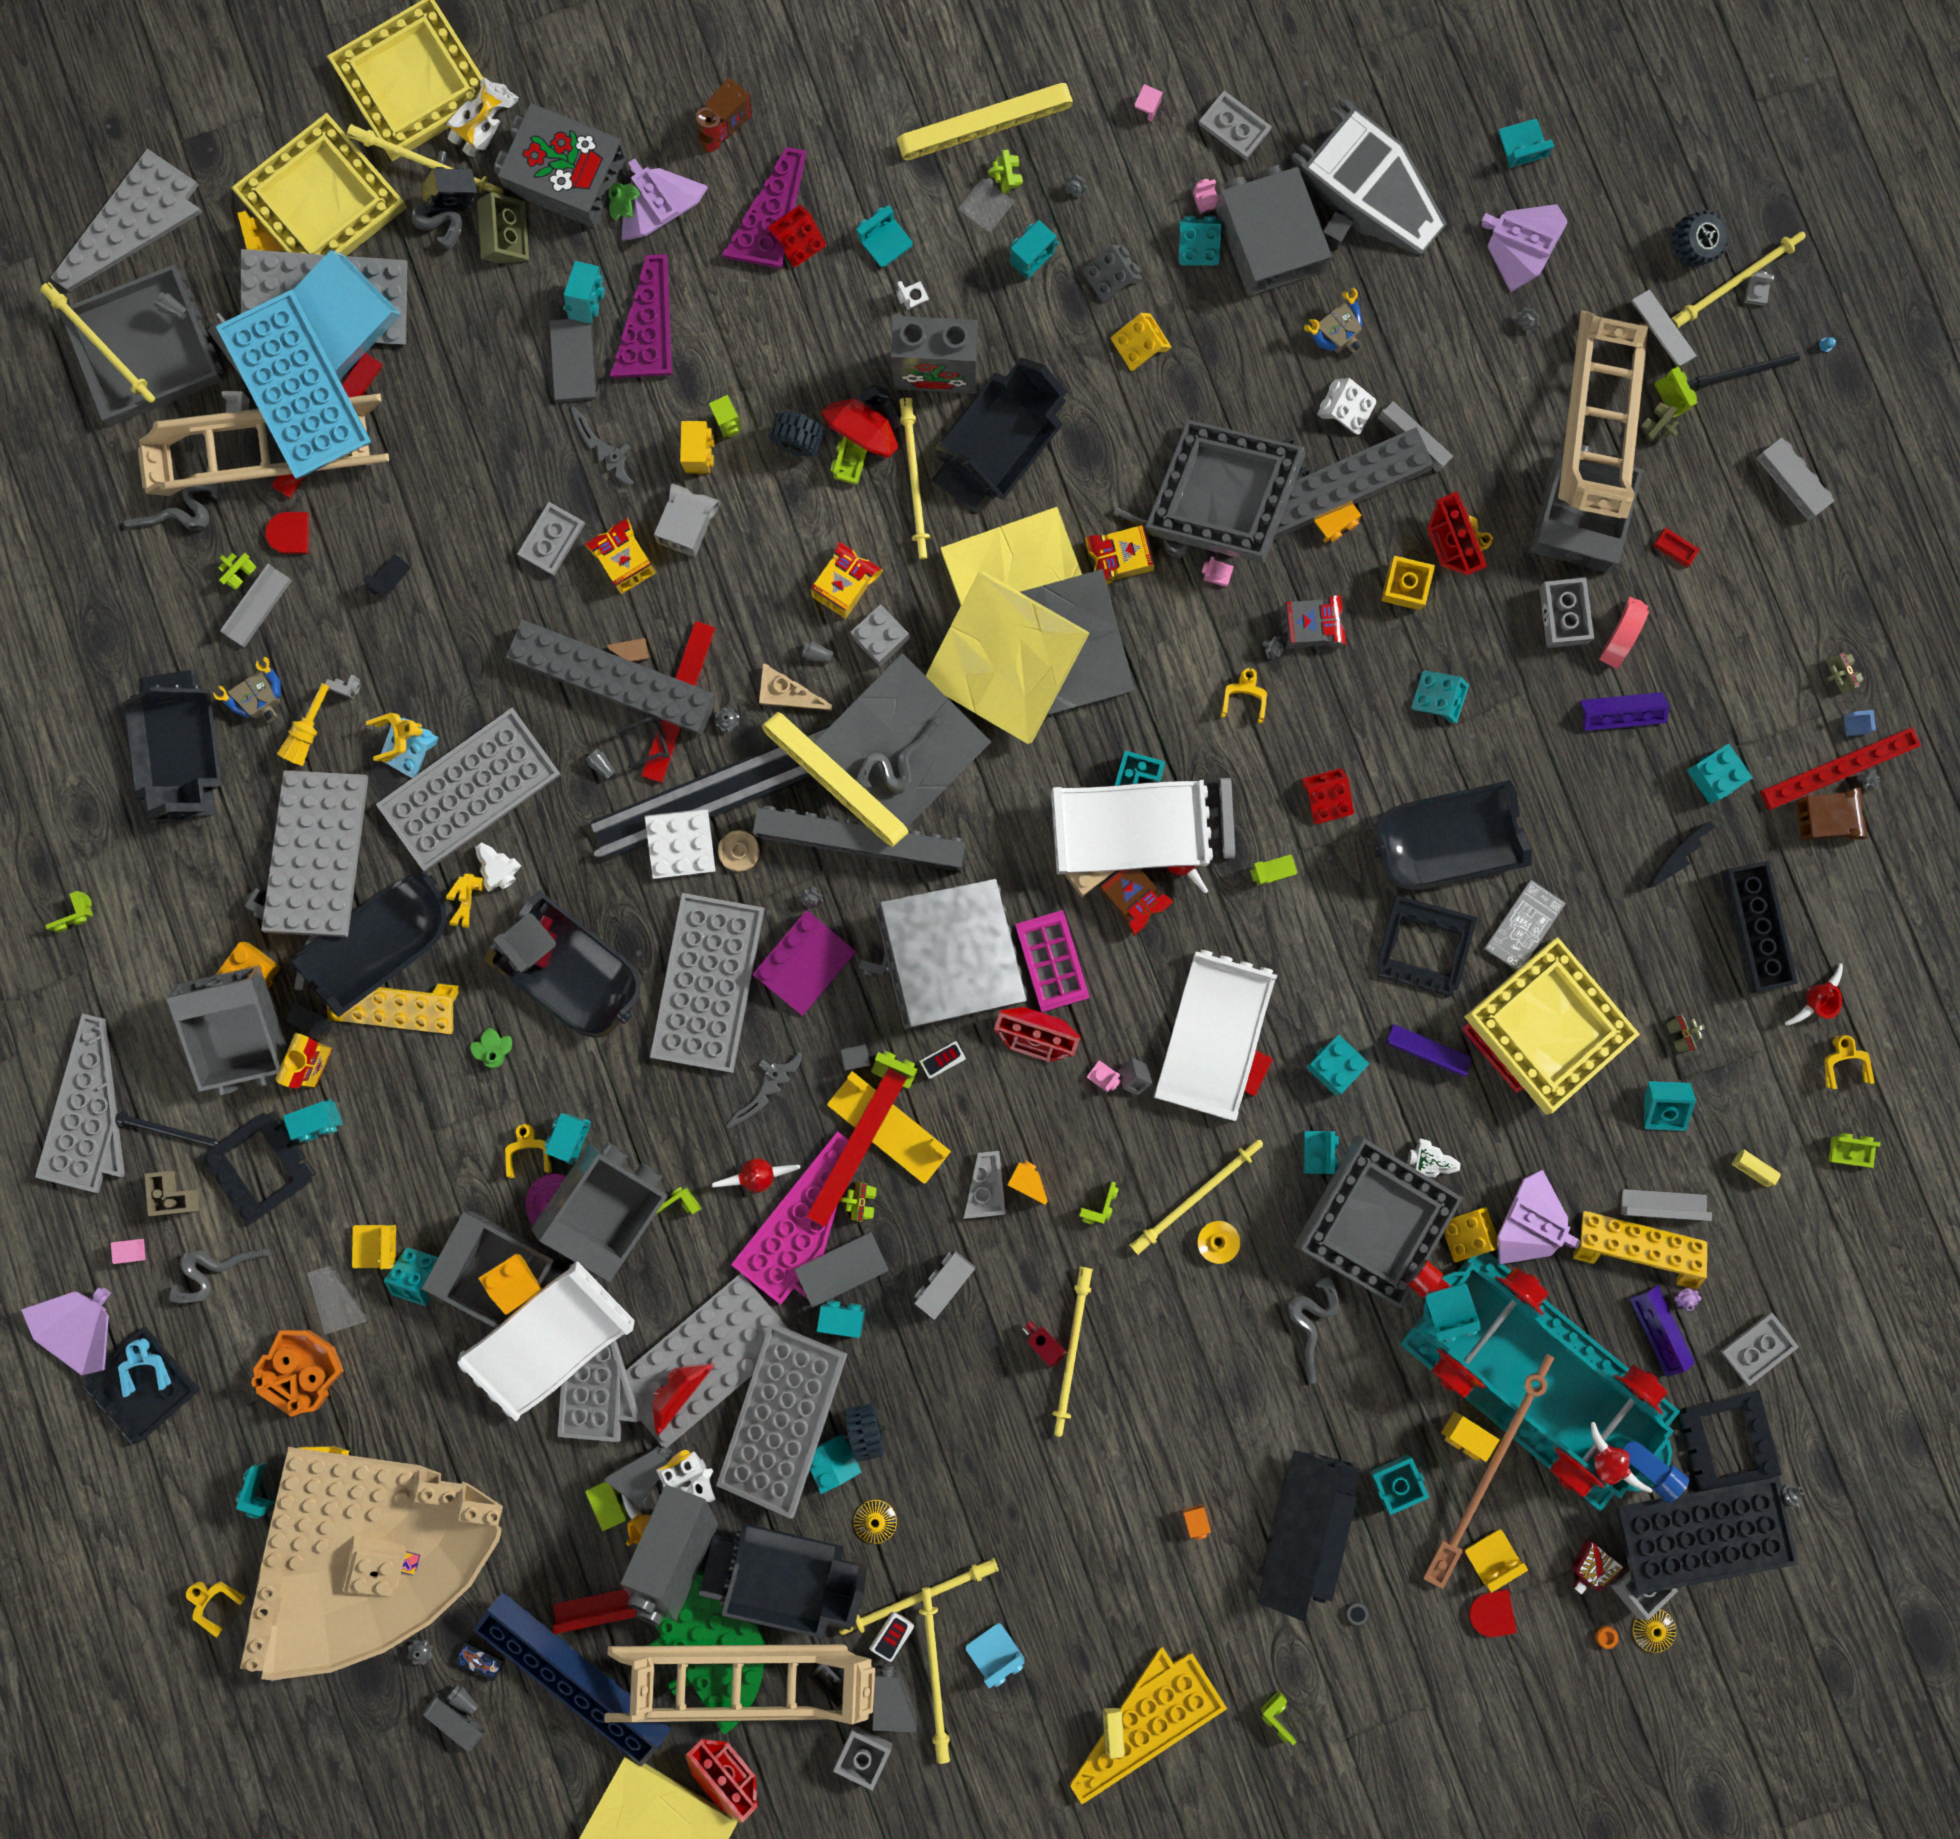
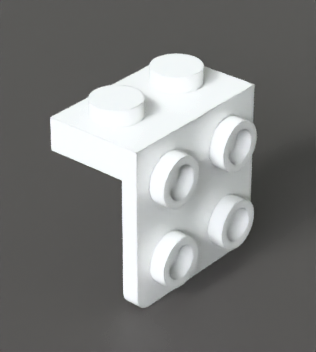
[1317,378,1376,434]

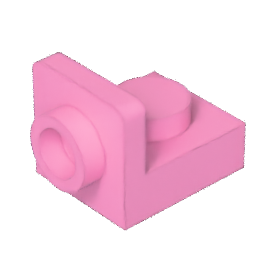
[1193,179,1218,215]
[1202,556,1234,587]
[1087,1060,1120,1092]

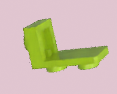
[1250,855,1297,886]
[45,891,93,933]
[1079,1181,1118,1225]

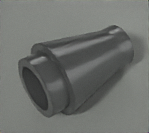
[154,292,188,320]
[801,641,833,663]
[585,749,616,780]
[445,1684,478,1716]

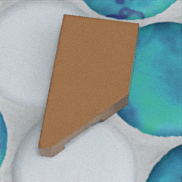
[607,638,649,662]

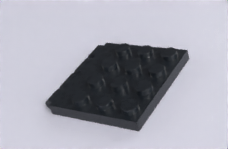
[82,1326,200,1445]

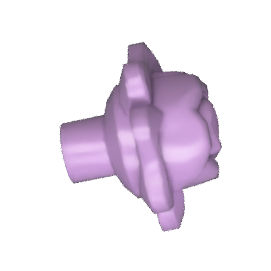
[1674,1288,1701,1311]

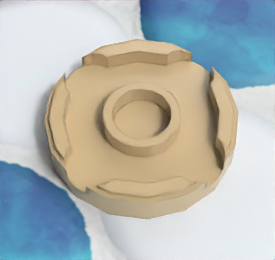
[718,830,760,872]

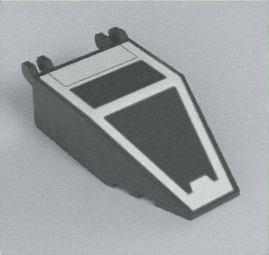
[1291,98,1447,256]

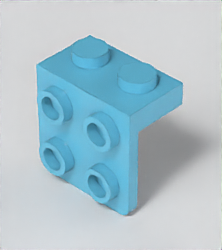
[381,718,439,778]
[966,1623,1025,1688]

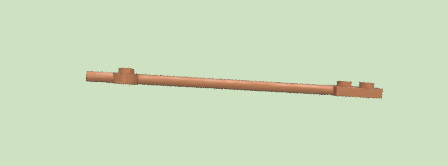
[1423,1354,1554,1589]

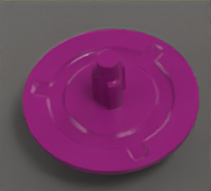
[526,1174,566,1225]

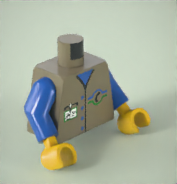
[1304,287,1363,355]
[213,657,281,723]

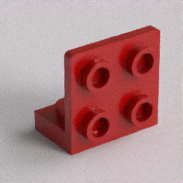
[767,204,827,268]
[1301,768,1354,824]

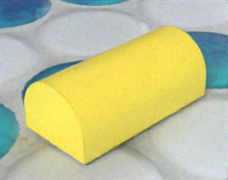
[1731,1149,1780,1187]
[1103,1708,1125,1758]

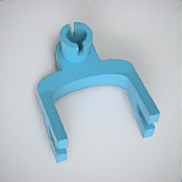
[118,1338,171,1397]

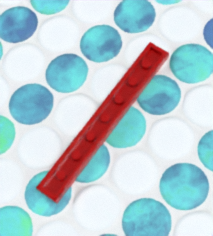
[271,353,383,498]
[642,621,716,783]
[1760,727,1921,810]
[806,1068,907,1227]

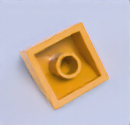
[1007,1160,1047,1205]
[479,1254,542,1315]

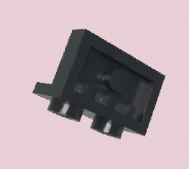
[808,1664,844,1707]

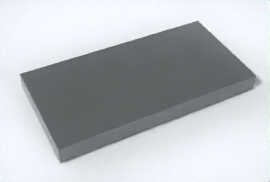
[549,319,597,402]
[794,1231,889,1308]

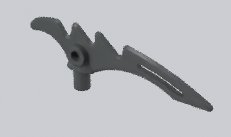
[571,406,634,485]
[726,1052,802,1128]

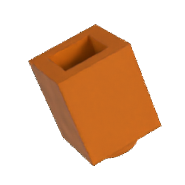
[1182,1504,1211,1540]

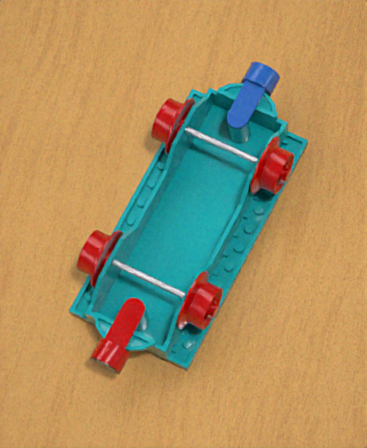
[1399,1252,1689,1512]

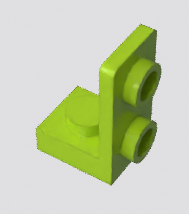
[655,1187,702,1215]
[1261,1690,1296,1745]

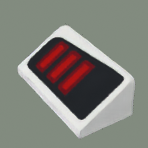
[920,1041,966,1079]
[869,1612,914,1662]

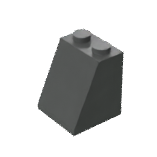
[604,1445,674,1506]
[873,1664,918,1732]

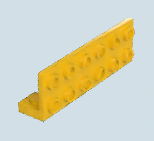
[327,984,459,1034]
[827,1071,951,1184]
[1573,1211,1707,1290]

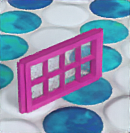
[1015,910,1090,1012]

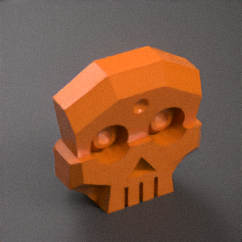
[251,1330,344,1417]

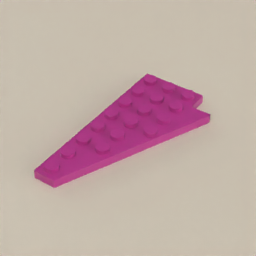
[731,1132,848,1305]

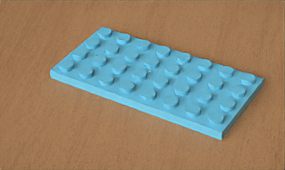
[216,289,372,479]

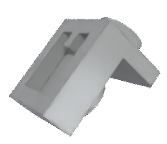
[1744,271,1774,306]
[325,675,361,699]

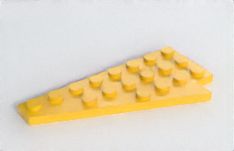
[1070,1646,1227,1804]

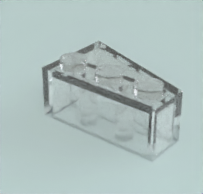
[307,1266,370,1335]

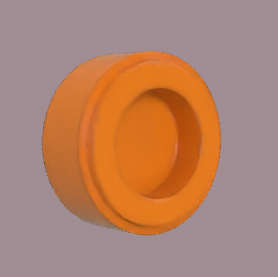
[1595,1625,1618,1649]

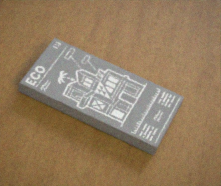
[1484,880,1566,971]

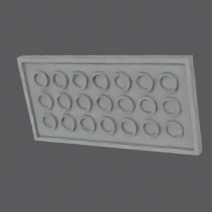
[241,249,407,345]
[376,708,561,872]
[261,770,369,937]
[650,893,765,1073]
[626,1273,790,1448]
[716,1323,847,1519]

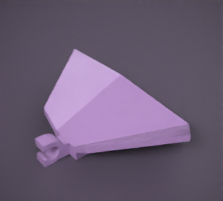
[621,159,708,241]
[1481,204,1567,292]
[1497,1170,1581,1264]
[21,1288,111,1375]

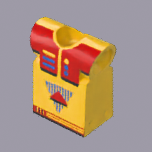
[584,517,656,594]
[1085,525,1154,584]
[811,542,883,619]
[275,1033,333,1088]

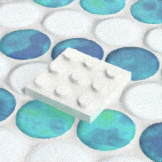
[645,809,715,879]

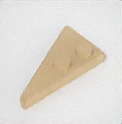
[759,664,832,711]

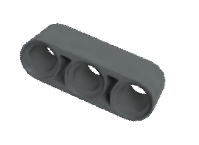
[422,1693,485,1751]

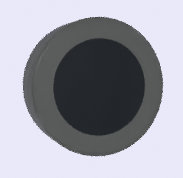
[1346,1602,1369,1625]

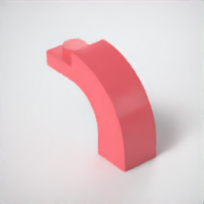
[1599,597,1649,669]

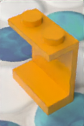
[1314,504,1361,544]

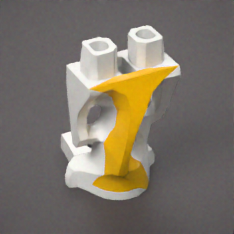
[447,77,519,157]
[656,1450,715,1502]

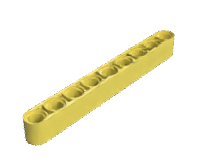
[897,83,1073,160]
[762,712,908,847]

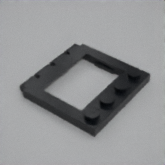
[1376,895,1478,997]
[201,1111,316,1226]
[1678,1390,1782,1490]

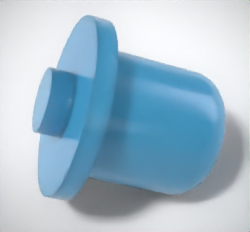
[1819,337,1836,352]

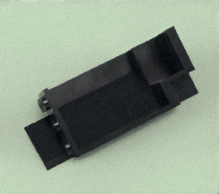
[931,357,1067,515]
[122,670,222,824]
[1257,1450,1360,1622]
[699,1523,867,1639]

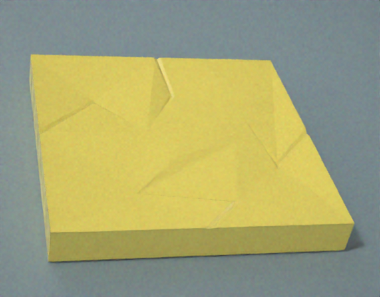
[327,0,483,161]
[231,113,407,256]
[941,507,1082,605]
[926,571,1090,744]
[1464,937,1640,1115]
[579,1755,738,1839]

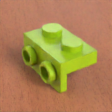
[1654,367,1698,418]
[831,437,868,485]
[871,1050,917,1088]
[1829,1133,1880,1168]

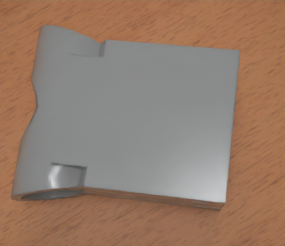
[654,483,721,558]

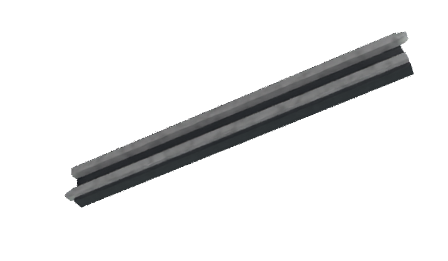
[590,722,834,861]

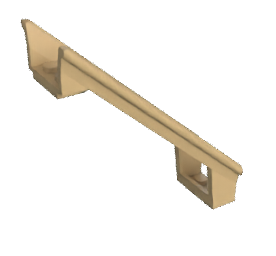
[1558,310,1648,519]
[138,394,389,496]
[604,1644,875,1724]

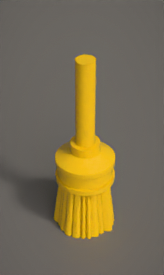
[277,683,330,766]

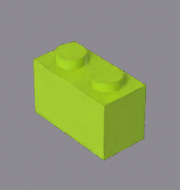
[709,395,742,437]
[585,1481,629,1531]

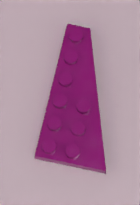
[722,147,807,269]
[610,254,672,378]

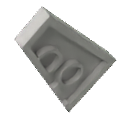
[964,1151,1006,1219]

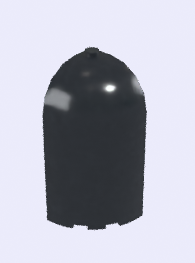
[1373,780,1532,890]
[288,872,446,1017]
[484,890,641,1038]

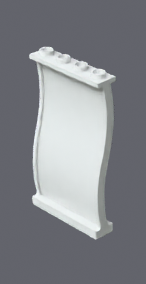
[1051,780,1213,874]
[1153,949,1277,1121]
[457,1261,634,1421]

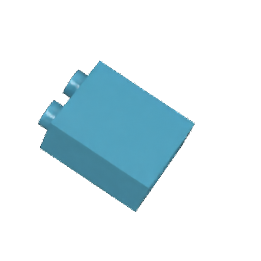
[293,250,402,380]

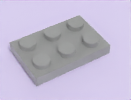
[1199,91,1272,160]
[517,502,585,576]
[1720,1312,1799,1386]

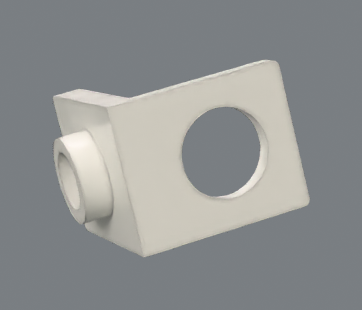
[896,281,929,310]

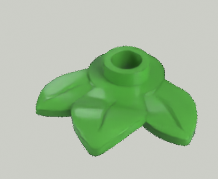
[608,183,640,221]
[470,1028,512,1068]

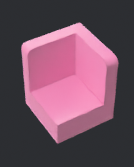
[1135,84,1163,122]
[111,1239,146,1264]

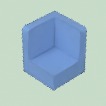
[1844,710,1876,737]

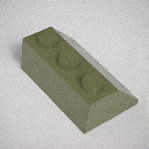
[477,192,529,263]

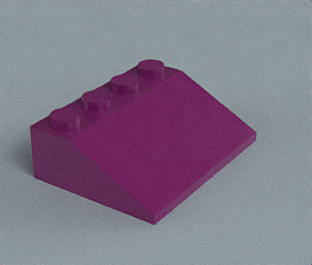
[753,910,856,1016]

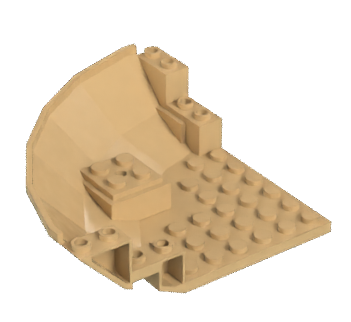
[240,1447,503,1680]

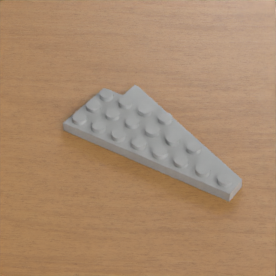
[51,149,202,292]
[35,1014,125,1193]
[558,1264,641,1442]

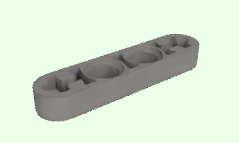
[1219,778,1235,859]

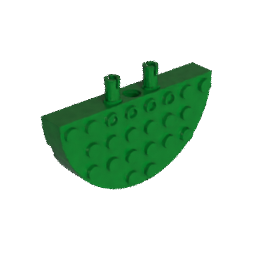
[646,1570,765,1735]

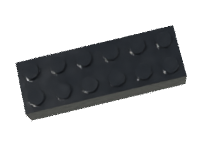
[1720,860,1798,994]

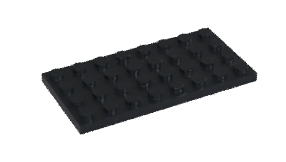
[1615,1477,1799,1595]

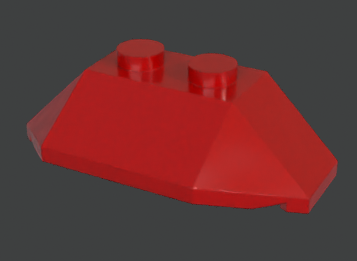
[820,398,898,458]
[1427,491,1487,576]
[994,1007,1080,1062]
[652,1363,715,1436]
[685,1739,758,1823]

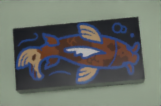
[455,1642,504,1681]

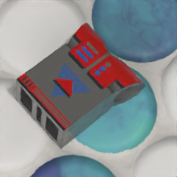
[1280,595,1346,649]

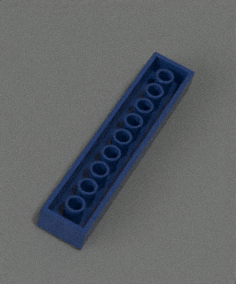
[474,1592,671,1767]

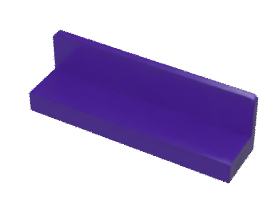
[1580,692,1669,731]
[1385,1024,1472,1077]
[1630,1285,1695,1377]

